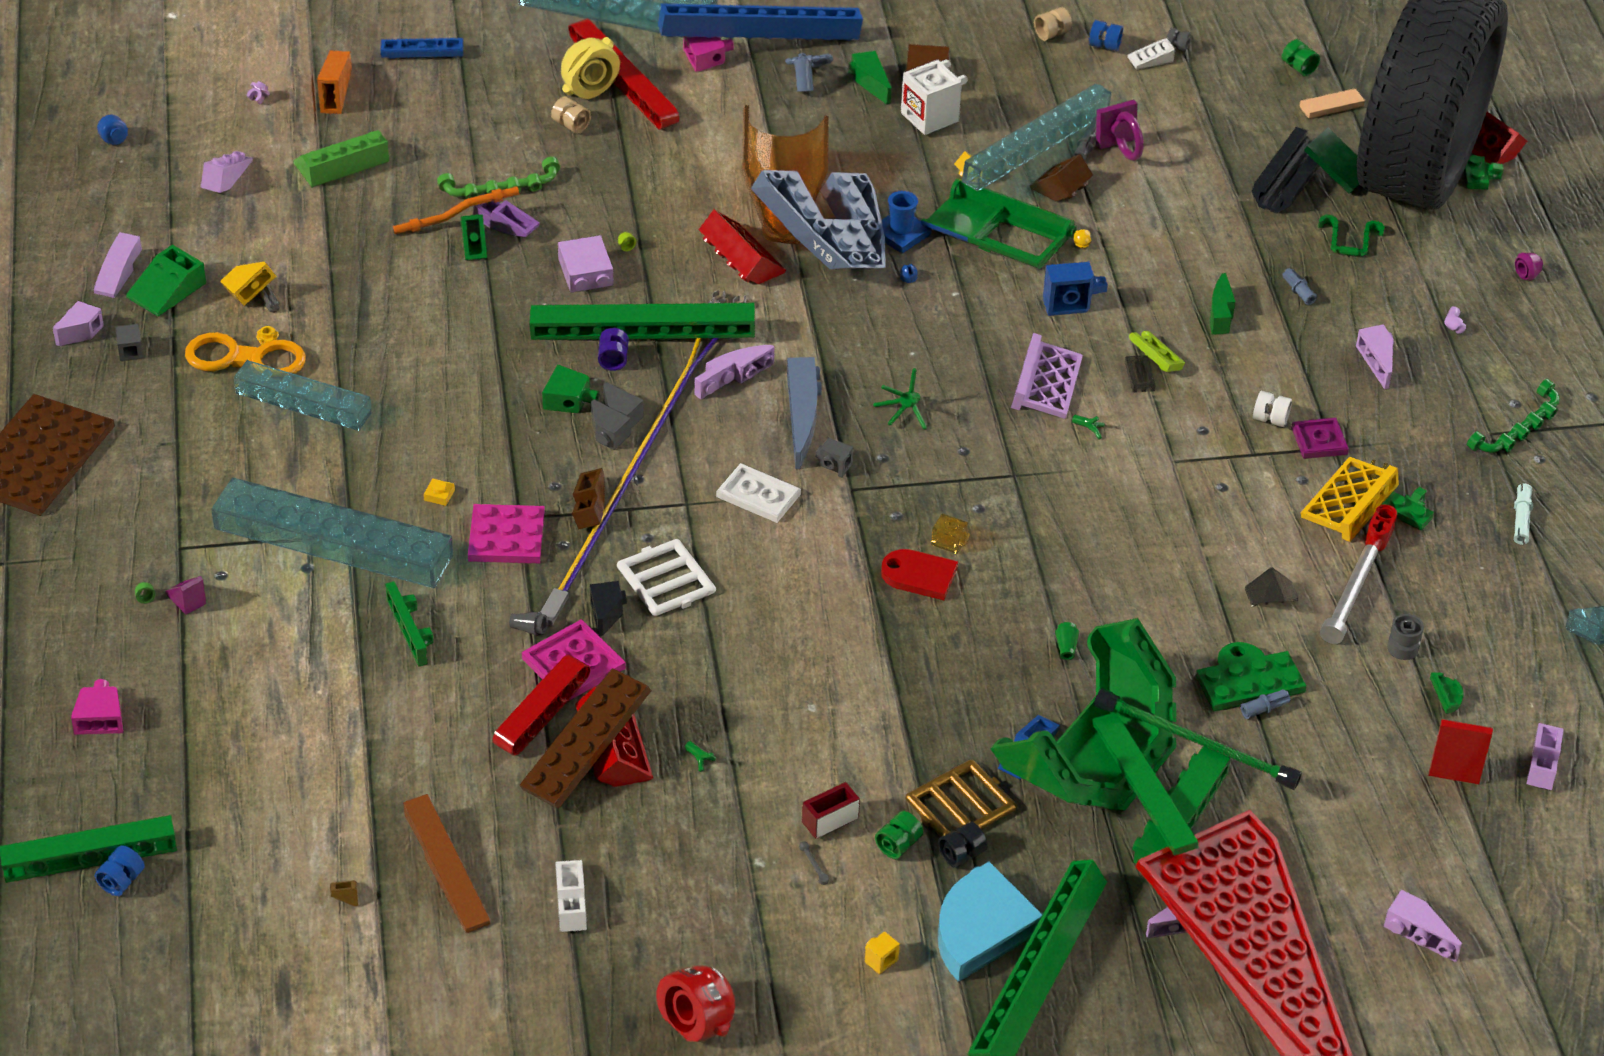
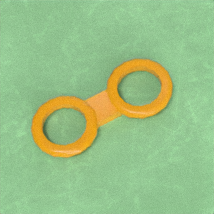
[185,332,306,379]

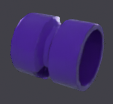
[598,328,629,371]

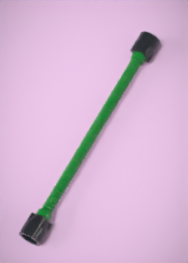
[1094,688,1302,791]

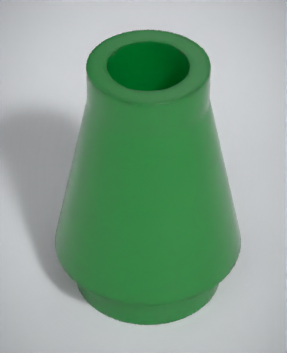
[1055,622,1079,660]

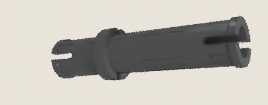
[1073,116,1097,160]

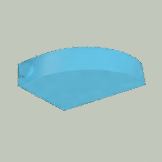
[938,862,1042,982]

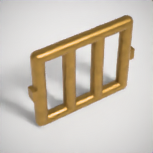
[905,760,1017,837]

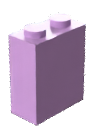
[558,235,613,293]

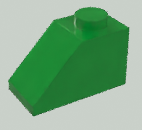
[460,214,487,260]

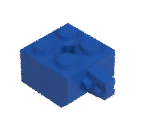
[1043,262,1108,316]

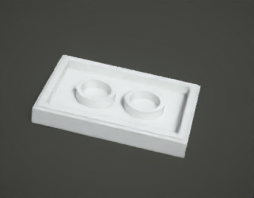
[716,463,801,523]

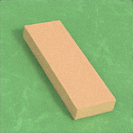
[1299,89,1365,119]

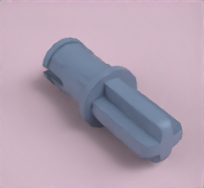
[1283,268,1317,305]
[1240,690,1290,719]

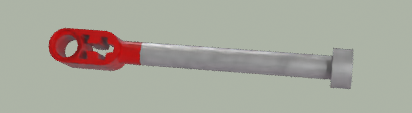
[1320,505,1397,644]

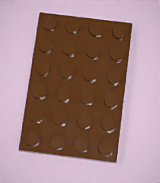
[0,394,115,516]

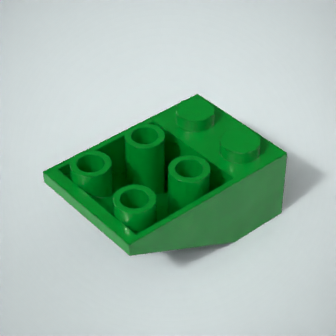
[126,244,206,317]

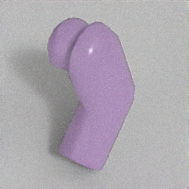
[1445,307,1466,334]

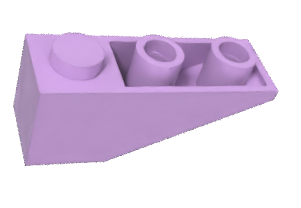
[201,151,253,193]
[1384,890,1462,962]

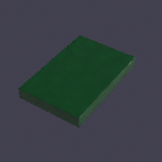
[1304,127,1359,194]

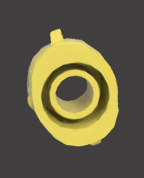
[561,37,620,99]

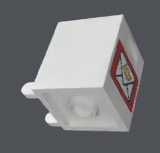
[901,60,968,135]

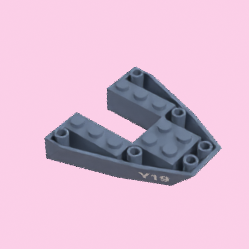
[751,170,886,270]

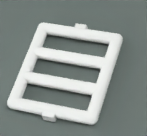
[617,539,716,616]

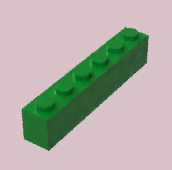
[1132,747,1231,864]

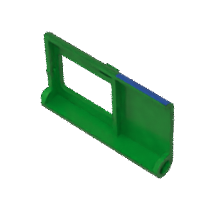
[921,178,1077,269]

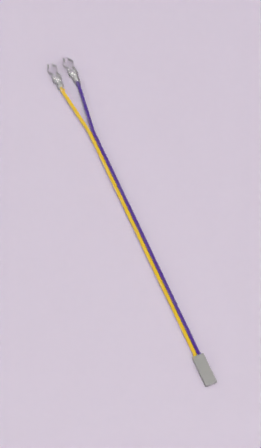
[541,290,746,626]

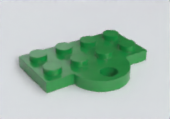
[1195,642,1307,712]

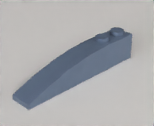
[787,357,822,469]

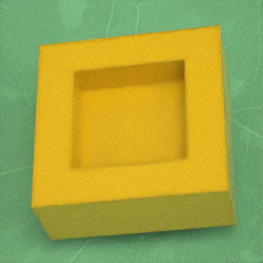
[424,478,455,506]

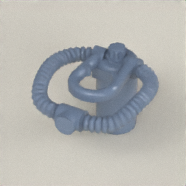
[785,53,833,92]

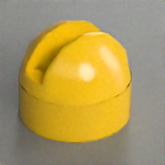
[1073,229,1091,249]

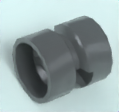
[1387,614,1424,660]

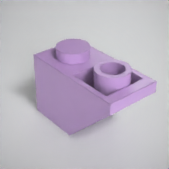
[53,301,104,346]

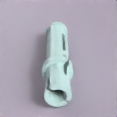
[1514,484,1533,545]

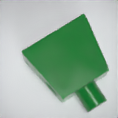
[542,365,600,413]

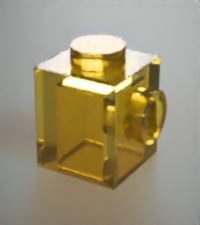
[931,514,970,554]

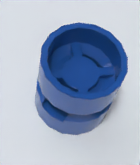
[1089,20,1124,52]
[94,846,145,896]

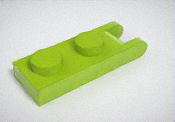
[1129,331,1185,372]

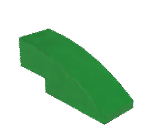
[1209,273,1236,335]

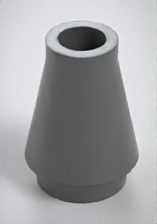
[509,611,548,636]

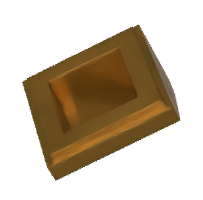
[330,880,359,906]

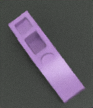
[695,345,774,399]

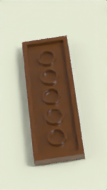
[519,668,651,809]

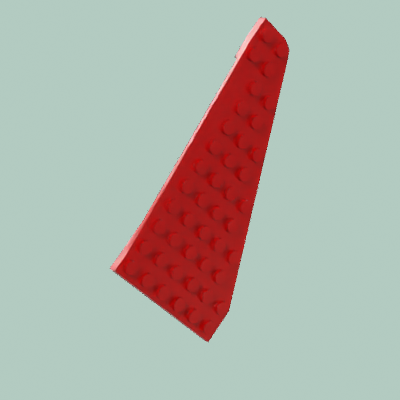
[1135,810,1352,1056]

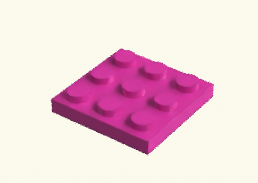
[468,504,545,564]
[522,619,626,702]

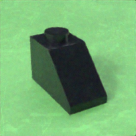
[590,581,627,636]

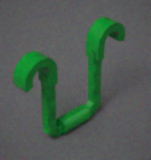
[1318,215,1385,256]

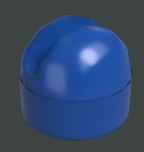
[900,264,918,283]

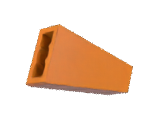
[317,51,352,114]

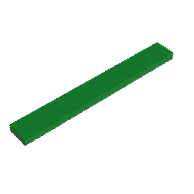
[1093,712,1198,856]

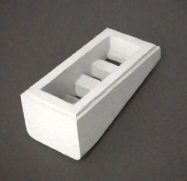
[1128,39,1175,70]

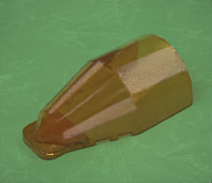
[742,105,829,244]

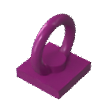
[1096,99,1144,161]

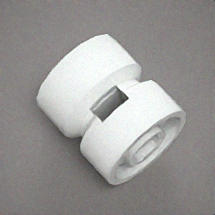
[1253,391,1292,427]

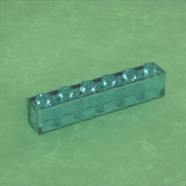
[234,360,372,431]

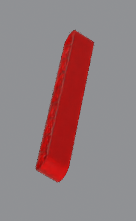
[568,19,680,129]

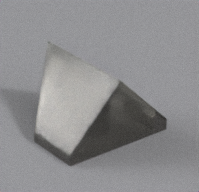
[1245,567,1298,607]

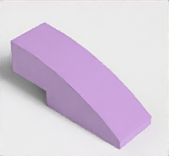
[94,232,142,298]
[1527,723,1563,790]

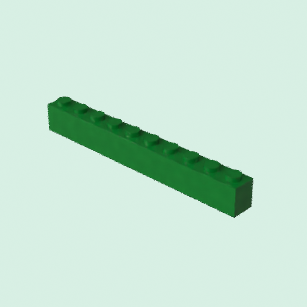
[529,303,755,340]
[967,859,1107,1056]

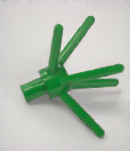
[873,368,927,429]

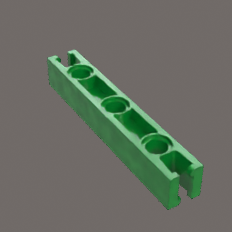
[0,815,177,883]

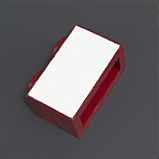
[802,782,860,839]

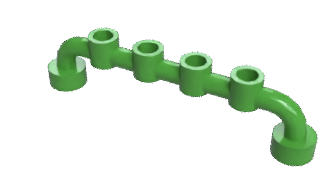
[437,157,560,199]

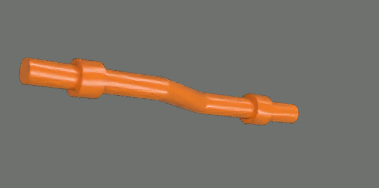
[393,187,519,234]

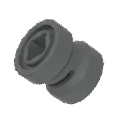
[1167,27,1191,52]

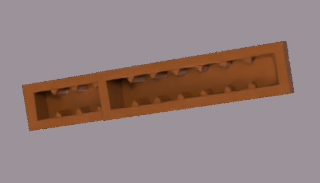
[403,794,491,933]

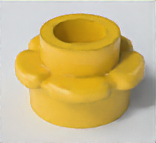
[256,326,279,345]

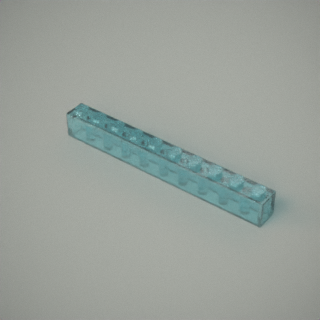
[962,83,1112,191]

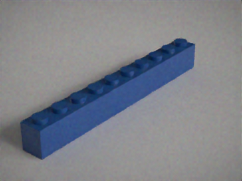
[658,4,863,41]

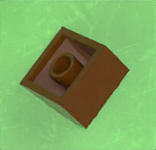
[1029,154,1093,201]

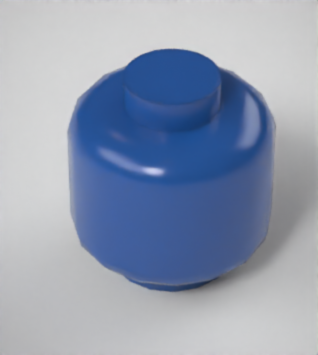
[97,114,128,145]

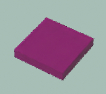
[1291,418,1349,459]

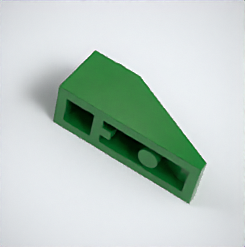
[848,51,892,105]

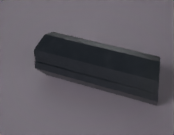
[1252,126,1319,214]

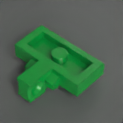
[1464,155,1504,190]
[1381,487,1434,531]

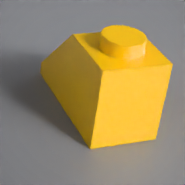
[220,261,277,306]

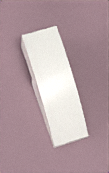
[556,860,587,932]

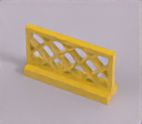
[1301,456,1399,542]

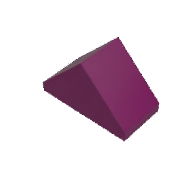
[165,576,207,615]

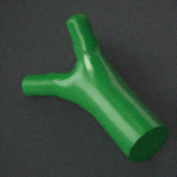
[1072,414,1105,439]
[685,741,716,772]

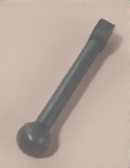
[799,841,829,885]

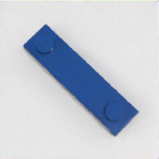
[381,38,463,58]

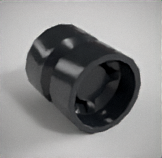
[938,822,987,867]

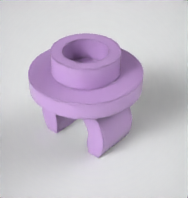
[247,81,270,104]

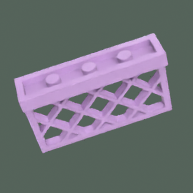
[1011,333,1083,419]

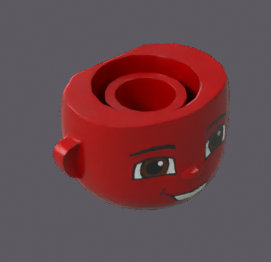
[656,966,735,1042]

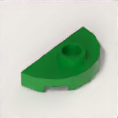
[1430,672,1464,714]

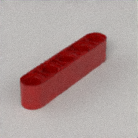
[492,654,591,756]

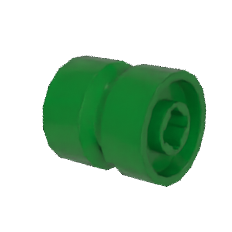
[1282,39,1320,76]
[875,811,924,859]

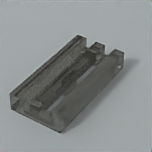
[1125,355,1156,393]

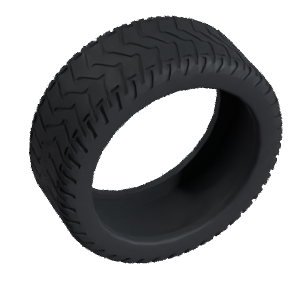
[1357,0,1508,210]

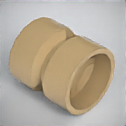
[1034,7,1072,41]
[551,96,591,134]

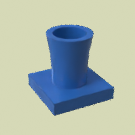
[881,191,932,254]

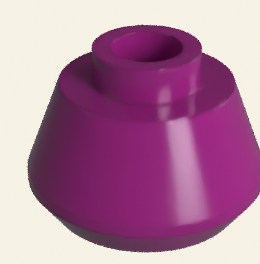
[1515,253,1543,281]

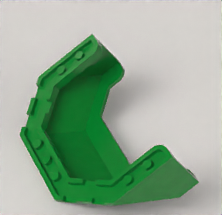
[990,618,1176,811]

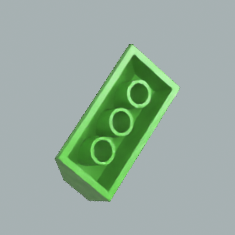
[294,130,389,187]

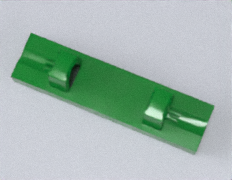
[385,581,434,667]

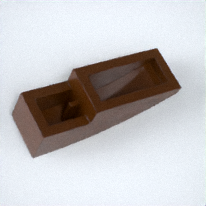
[572,468,605,530]

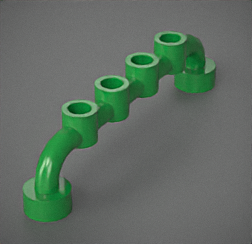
[1466,378,1560,453]

